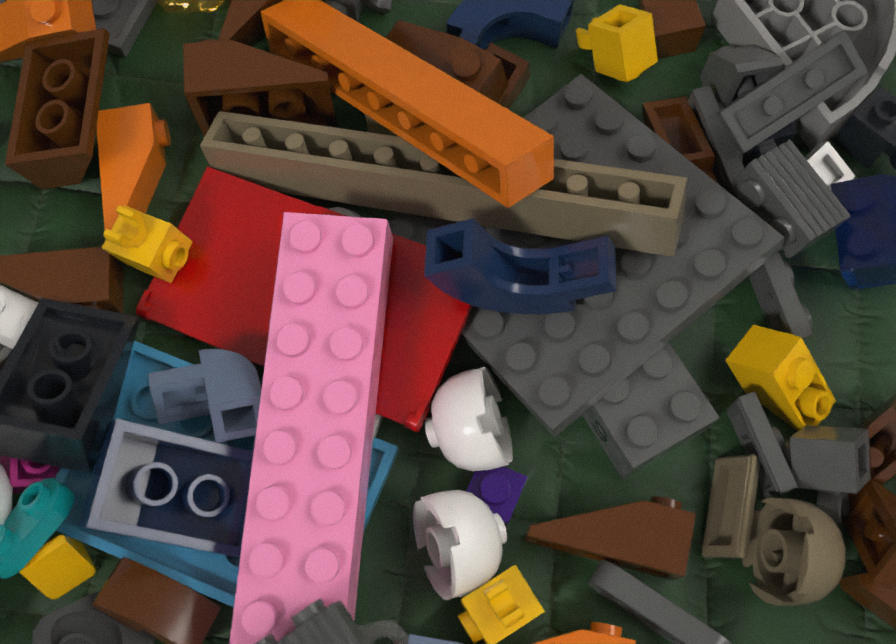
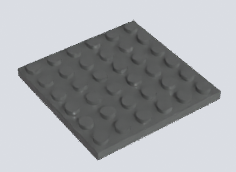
[388,74,784,438]

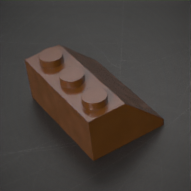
[5,28,110,189]

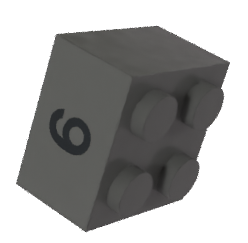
[582,343,720,480]

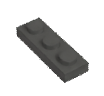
[715,31,869,153]

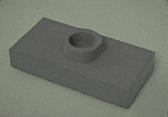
[726,391,798,499]

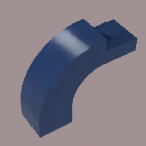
[446,0,575,50]
[424,218,616,314]

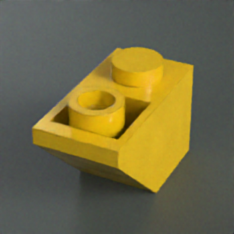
[725,325,836,432]

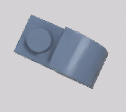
[148,349,262,443]

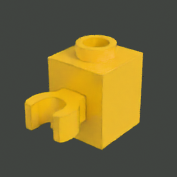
[575,4,658,82]
[102,205,193,283]
[457,564,545,644]

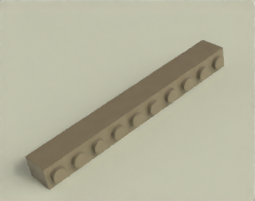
[200,111,687,257]

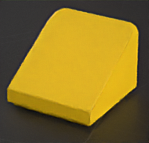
[19,534,97,600]

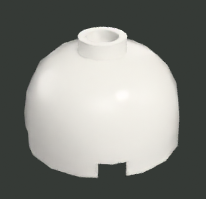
[425,367,513,471]
[413,490,507,600]

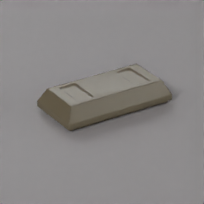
[701,455,760,558]

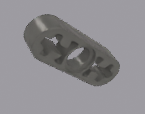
[587,560,732,644]

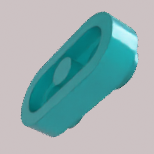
[0,478,74,579]

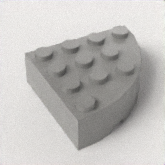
[710,0,896,151]

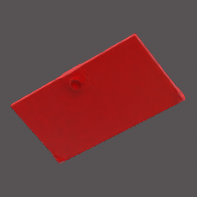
[136,166,473,433]

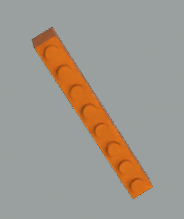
[260,0,554,208]

